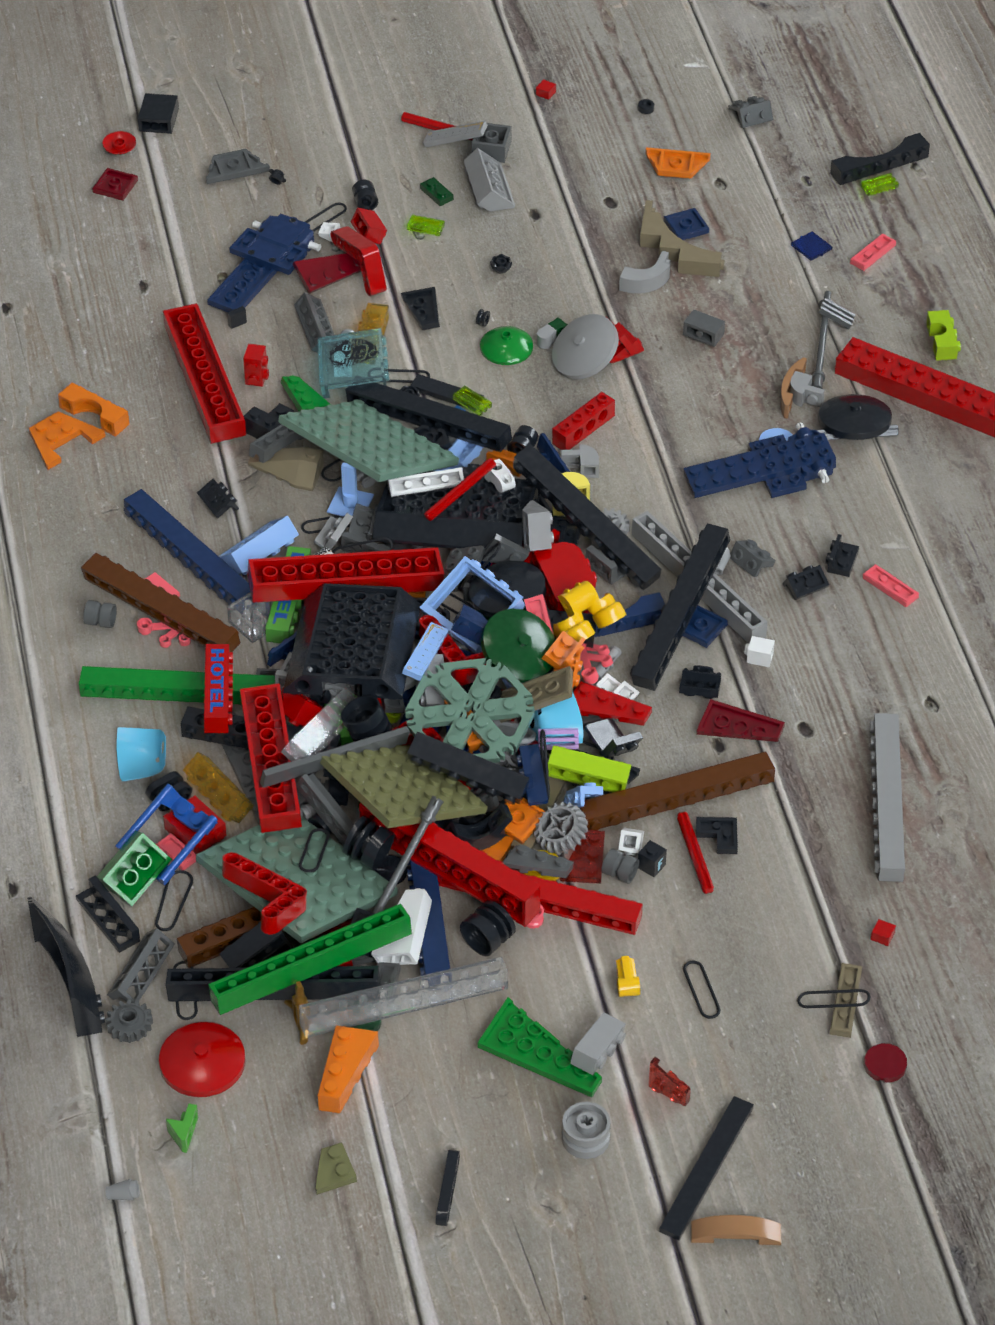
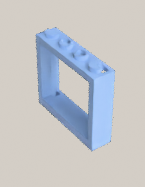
[419,556,525,654]

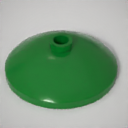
[480,326,533,365]

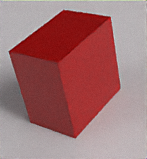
[536,79,556,100]
[871,919,896,946]

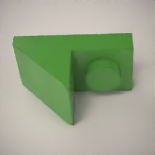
[166,1104,198,1153]

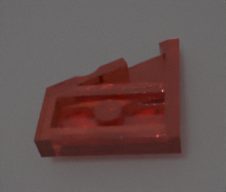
[649,1057,691,1106]

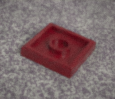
[92,168,138,201]

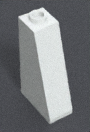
[372,888,432,965]

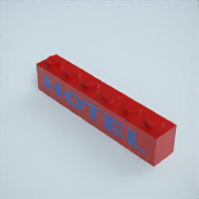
[204,644,233,733]

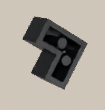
[244,403,294,439]

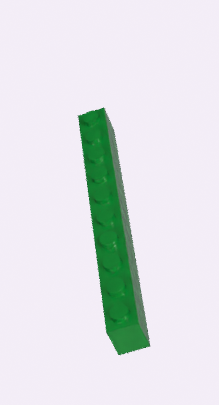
[79,666,275,705]
[208,903,412,1015]

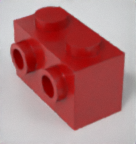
[351,208,387,244]
[243,344,269,387]

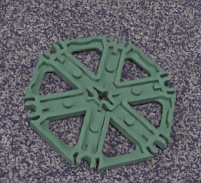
[405,658,535,763]

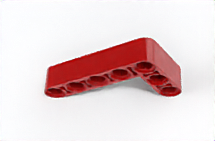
[330,226,387,296]
[419,615,487,685]
[222,852,307,935]

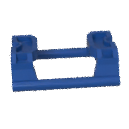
[115,784,218,885]

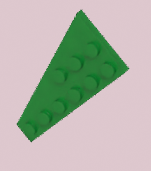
[280,375,330,412]
[478,997,602,1098]

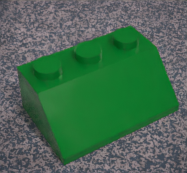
[97,831,172,906]

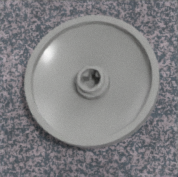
[552,314,619,380]

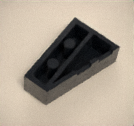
[219,921,293,968]

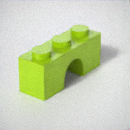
[926,310,961,361]

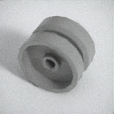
[562,1102,611,1159]

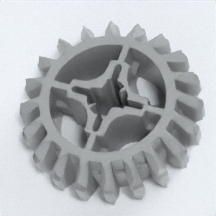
[534,801,588,856]

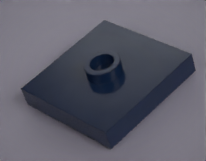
[664,208,710,240]
[683,605,728,648]

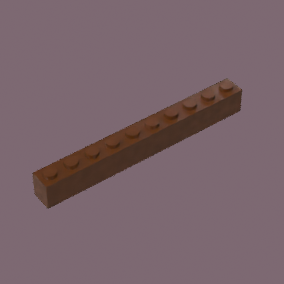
[81,553,241,652]
[580,751,775,832]

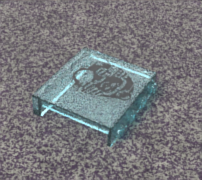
[317,328,390,399]

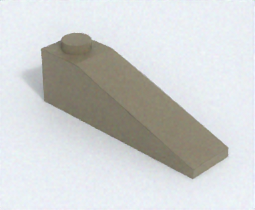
[248,447,324,491]

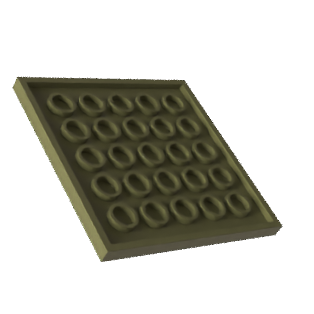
[320,744,488,828]

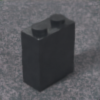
[138,93,179,134]

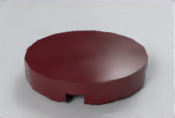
[864,1043,907,1083]

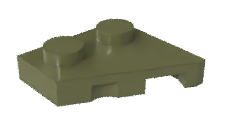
[315,1142,357,1195]

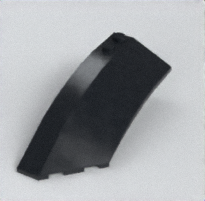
[27,897,105,1037]

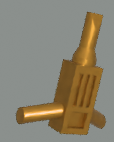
[284,981,311,1045]

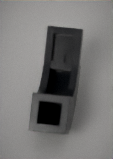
[444,803,513,850]

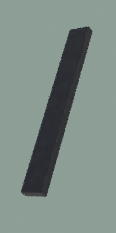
[659,1096,754,1241]

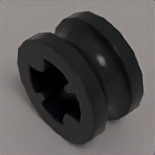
[476,309,490,327]

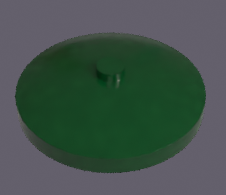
[481,609,555,683]

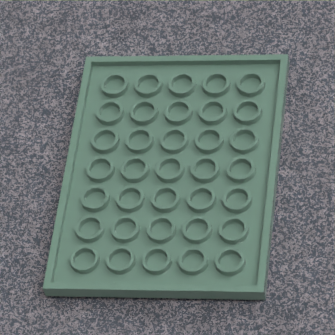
[278,399,459,482]
[196,816,398,943]

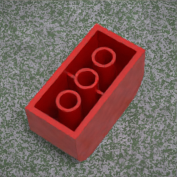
[532,542,597,614]

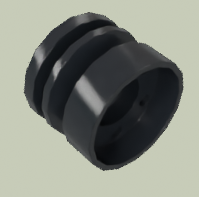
[341,695,392,742]
[342,816,395,871]
[460,900,516,957]

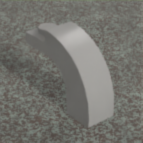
[619,251,671,293]

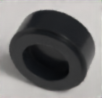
[638,99,655,114]

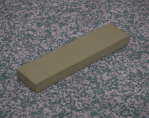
[830,963,862,1038]

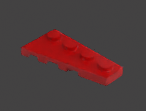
[573,681,652,726]

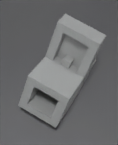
[790,371,825,407]
[561,444,599,478]

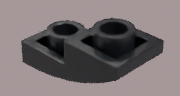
[328,778,349,806]

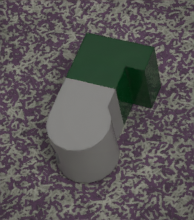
[537,318,568,349]

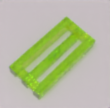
[860,173,899,196]
[407,215,445,236]
[453,385,492,416]

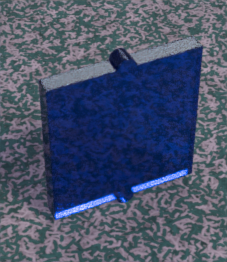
[791,231,833,261]

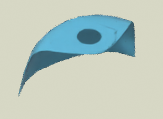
[529,691,583,744]
[116,727,166,781]

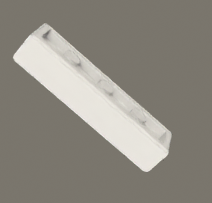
[387,467,464,497]

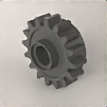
[105,999,153,1043]

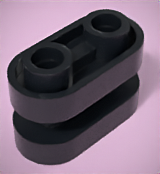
[145,771,192,811]

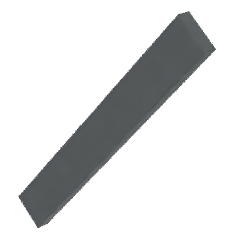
[260,726,410,788]

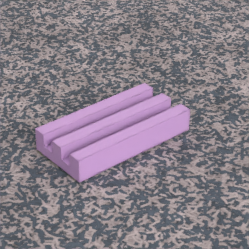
[538,728,579,750]

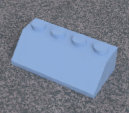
[219,515,299,576]

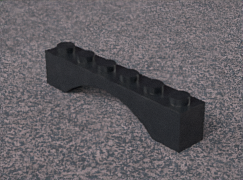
[830,133,930,185]

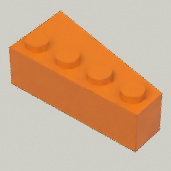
[318,1025,379,1113]

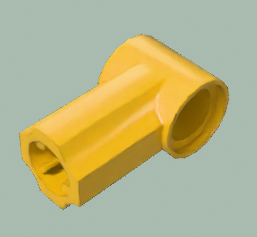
[616,956,640,997]

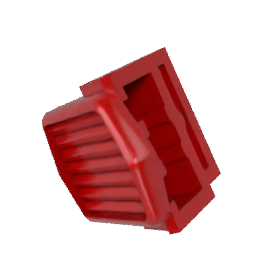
[606,317,644,363]

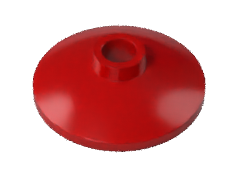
[102,131,136,154]

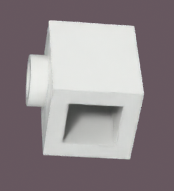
[744,636,775,667]
[618,828,644,856]

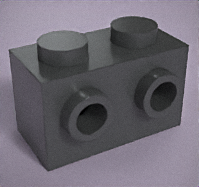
[683,309,725,347]

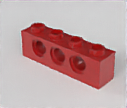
[552,392,615,450]

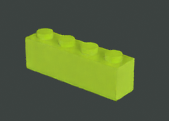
[548,745,631,792]

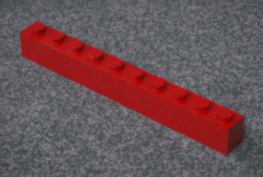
[438,873,643,935]

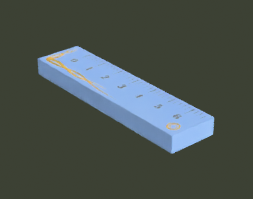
[402,622,449,681]

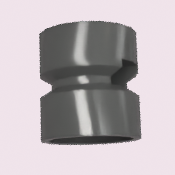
[83,600,117,628]
[602,849,639,884]

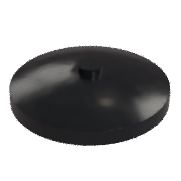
[818,394,892,440]
[469,561,546,618]

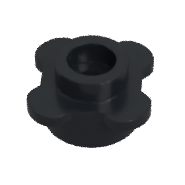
[269,169,286,185]

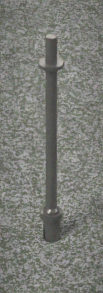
[811,291,833,389]
[372,796,444,914]

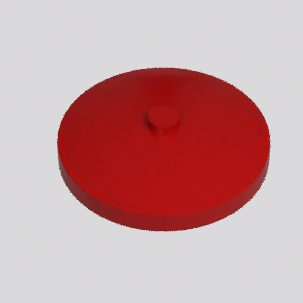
[159,1022,245,1097]

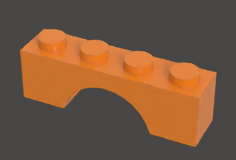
[58,383,129,437]

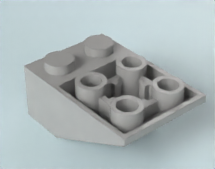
[522,500,554,551]

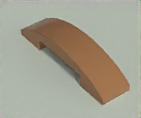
[780,357,807,419]
[691,1215,781,1245]

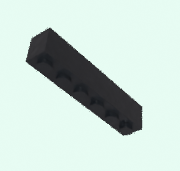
[407,731,530,805]

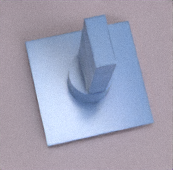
[327,462,374,517]

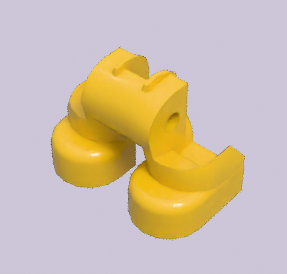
[553,581,626,642]

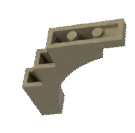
[640,200,725,277]

